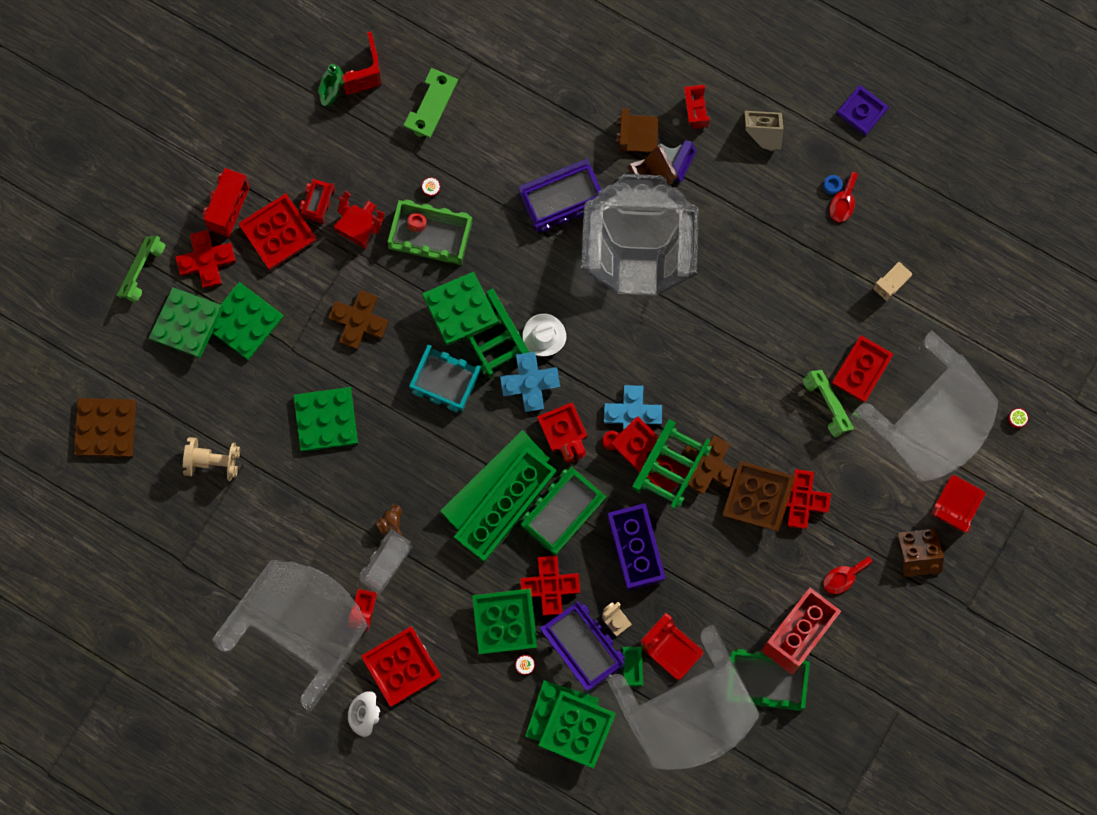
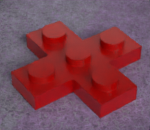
[176,230,236,289]
[787,469,831,529]
[520,556,580,616]

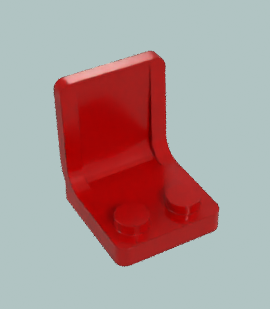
[342,31,382,95]
[931,475,985,533]
[641,613,703,680]

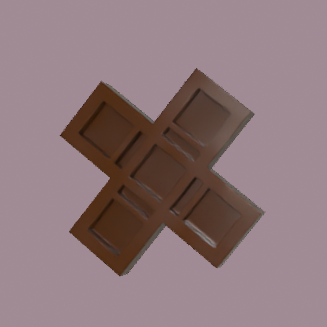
[329,290,389,350]
[680,435,737,495]

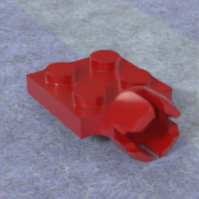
[537,402,588,463]

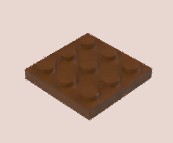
[74,398,137,457]
[722,461,796,532]

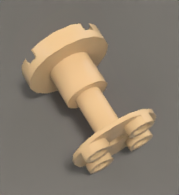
[183,437,240,481]

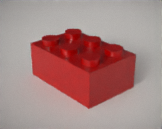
[202,168,250,237]

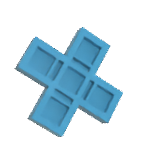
[500,352,560,412]
[604,385,662,430]

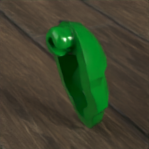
[318,64,343,106]

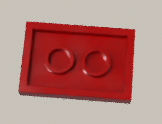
[832,335,894,403]

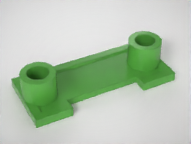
[404,68,458,138]
[116,236,165,303]
[803,370,854,438]

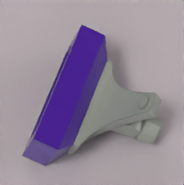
[658,140,697,183]

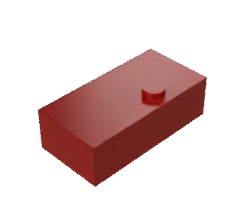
[761,588,841,675]

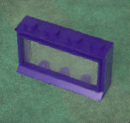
[519,158,602,232]
[540,601,625,694]

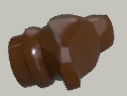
[376,504,403,538]

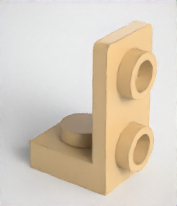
[873,262,912,301]
[602,602,632,637]

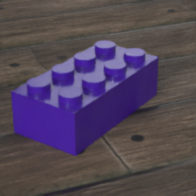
[607,503,666,591]

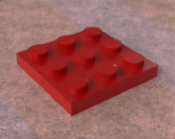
[238,193,317,271]
[361,626,442,707]

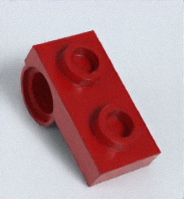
[349,589,377,632]

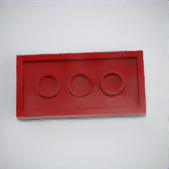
[610,416,690,493]

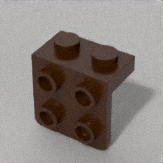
[616,108,658,153]
[627,146,677,195]
[898,529,944,577]

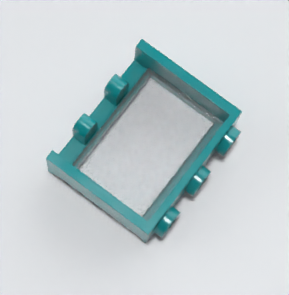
[409,345,481,412]

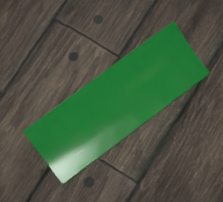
[440,430,550,531]
[454,447,557,564]

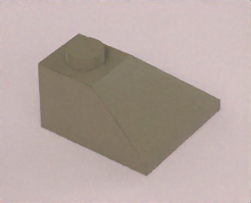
[744,111,784,151]

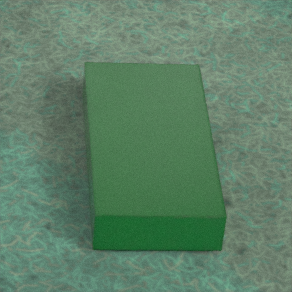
[622,647,643,687]

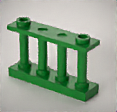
[467,288,529,379]
[632,419,712,511]

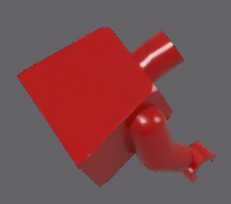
[334,191,385,250]

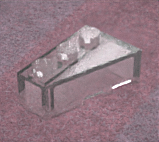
[359,529,412,596]

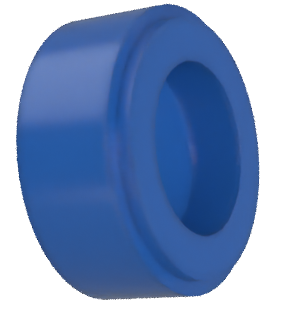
[823,175,843,195]

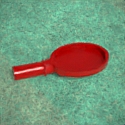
[829,172,858,223]
[823,556,873,594]

